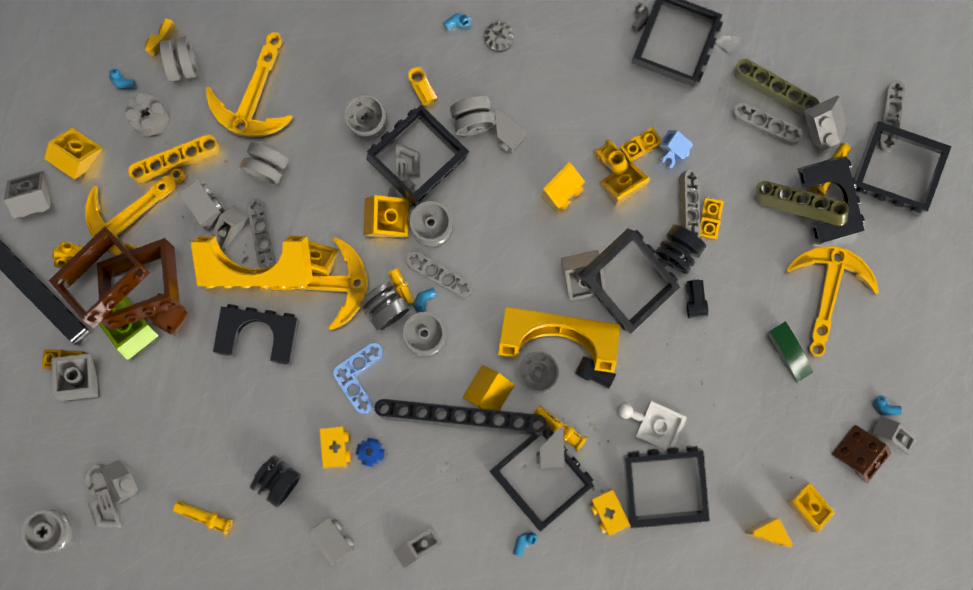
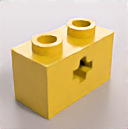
[320,426,351,468]
[589,489,630,536]

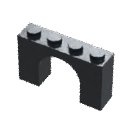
[797,156,865,243]
[213,304,300,365]

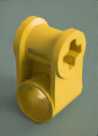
[593,139,628,175]

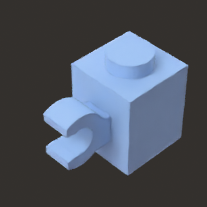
[658,130,693,168]

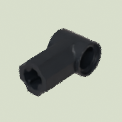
[686,279,708,319]
[575,356,616,389]

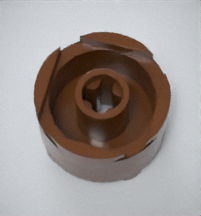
[144,293,188,336]

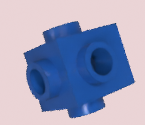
[355,438,385,467]

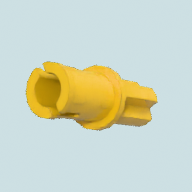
[388,268,414,305]

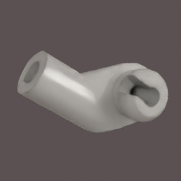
[631,3,649,32]

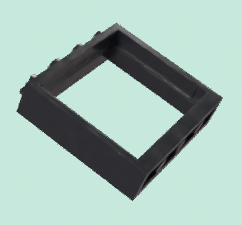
[631,0,723,87]
[366,105,470,207]
[854,121,952,214]
[577,228,680,334]
[489,426,594,532]
[623,446,710,528]

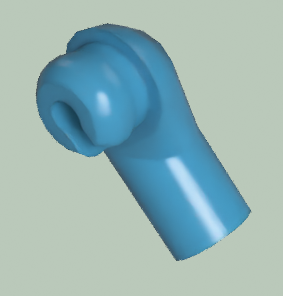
[443,13,471,30]
[109,69,135,89]
[413,287,437,313]
[874,395,902,415]
[513,532,538,557]

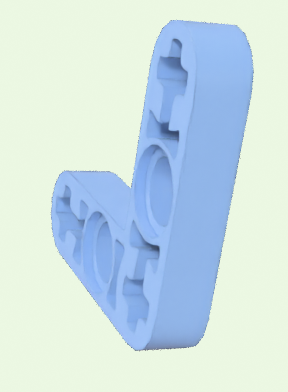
[333,343,383,414]

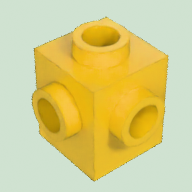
[52,241,83,268]

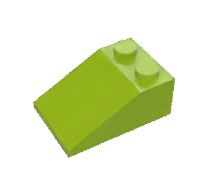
[91,296,158,360]

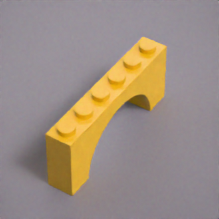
[191,235,313,288]
[498,307,620,373]

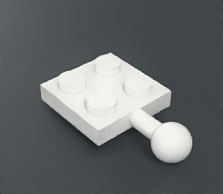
[618,401,687,451]

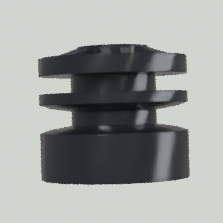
[655,224,707,274]
[250,455,302,508]

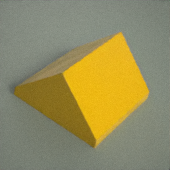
[600,162,650,206]
[308,240,338,276]
[462,365,515,411]
[786,482,835,532]
[746,518,793,547]

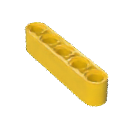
[128,135,220,184]

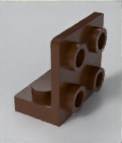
[833,425,891,483]

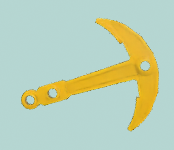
[206,32,293,137]
[85,168,186,256]
[257,237,368,330]
[786,246,879,357]

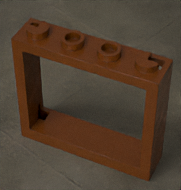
[49,226,150,328]
[97,238,180,330]

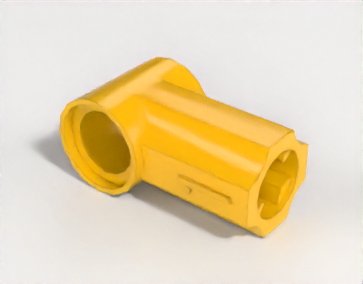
[408,67,438,107]

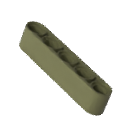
[734,59,820,117]
[756,181,849,226]

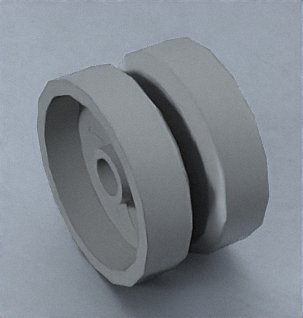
[160,36,197,82]
[450,96,496,136]
[239,142,289,185]
[410,201,452,247]
[403,312,446,357]
[21,510,72,554]

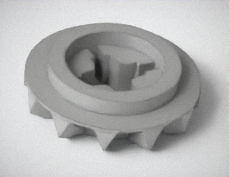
[484,21,514,51]

